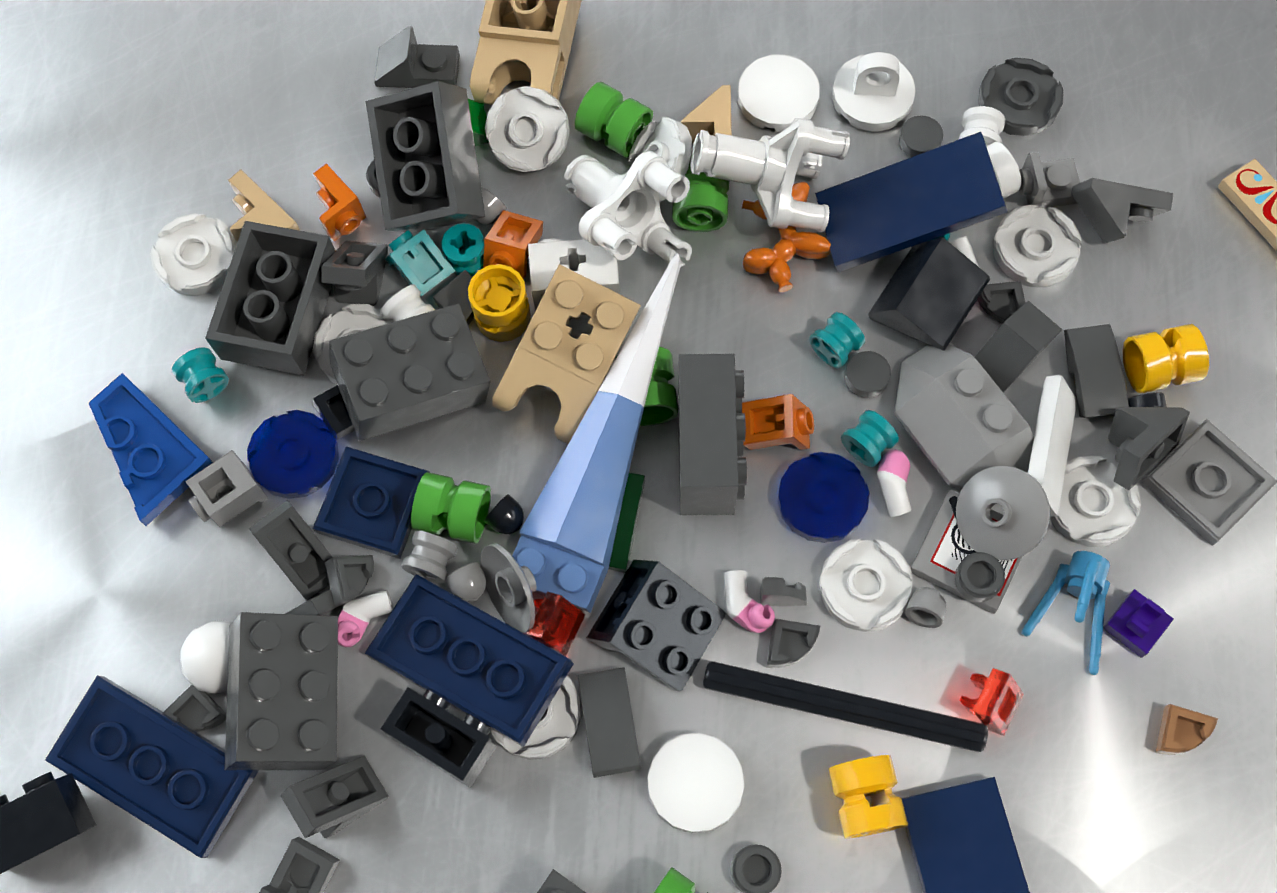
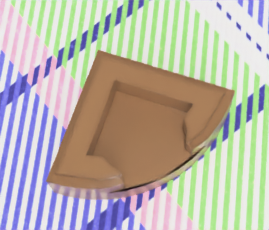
[1155,704,1218,755]

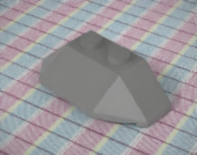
[894,344,1034,490]

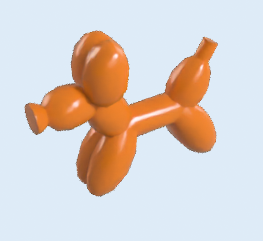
[742,182,831,293]

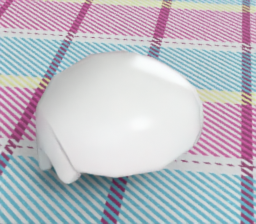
[180,621,232,694]

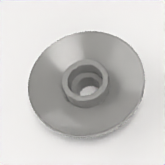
[956,466,1050,560]
[480,543,537,633]

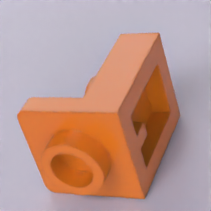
[313,163,366,241]
[483,210,543,280]
[742,394,814,450]

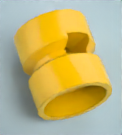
[468,264,531,342]
[1122,324,1209,393]
[828,755,908,839]

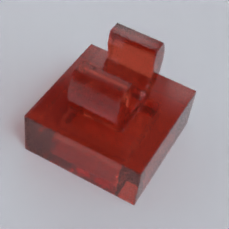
[527,591,586,656]
[959,668,1024,736]

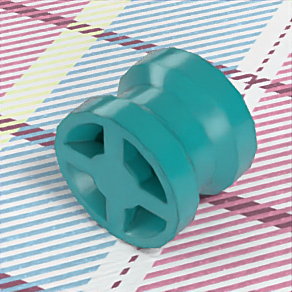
[441,223,484,276]
[809,312,866,368]
[172,347,229,403]
[841,410,899,467]

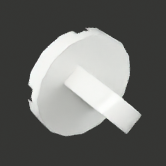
[832,52,916,132]

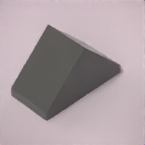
[975,301,1062,393]

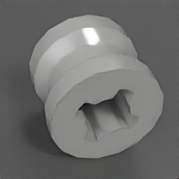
[401,531,458,583]

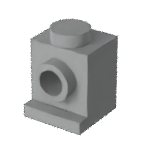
[185,450,268,527]

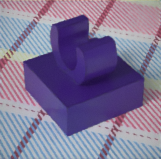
[1103,589,1174,658]

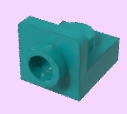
[385,229,455,297]

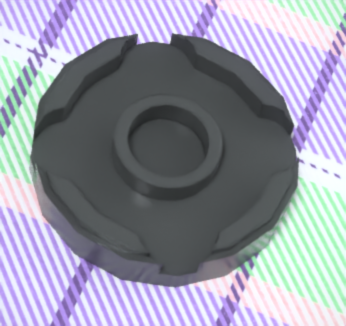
[978,57,1063,136]

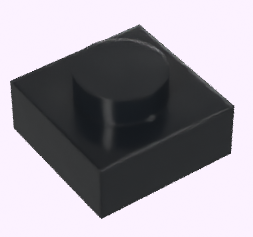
[313,385,355,441]

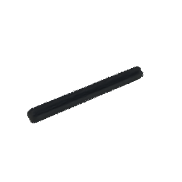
[703,661,988,752]

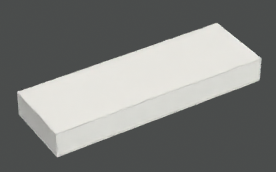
[1028,375,1077,517]

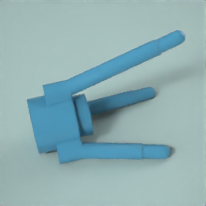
[1022,551,1110,675]

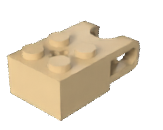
[470,0,582,105]
[492,264,641,444]

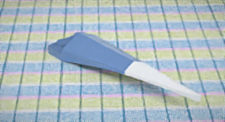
[512,253,681,613]

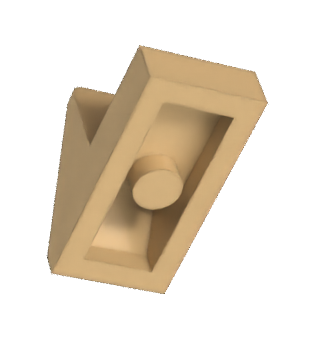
[681,85,732,144]
[228,170,300,242]

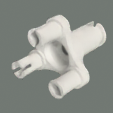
[690,118,850,232]
[564,151,692,267]

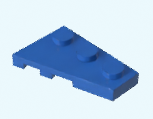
[88,373,213,526]

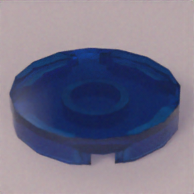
[247,410,339,499]
[777,452,870,543]

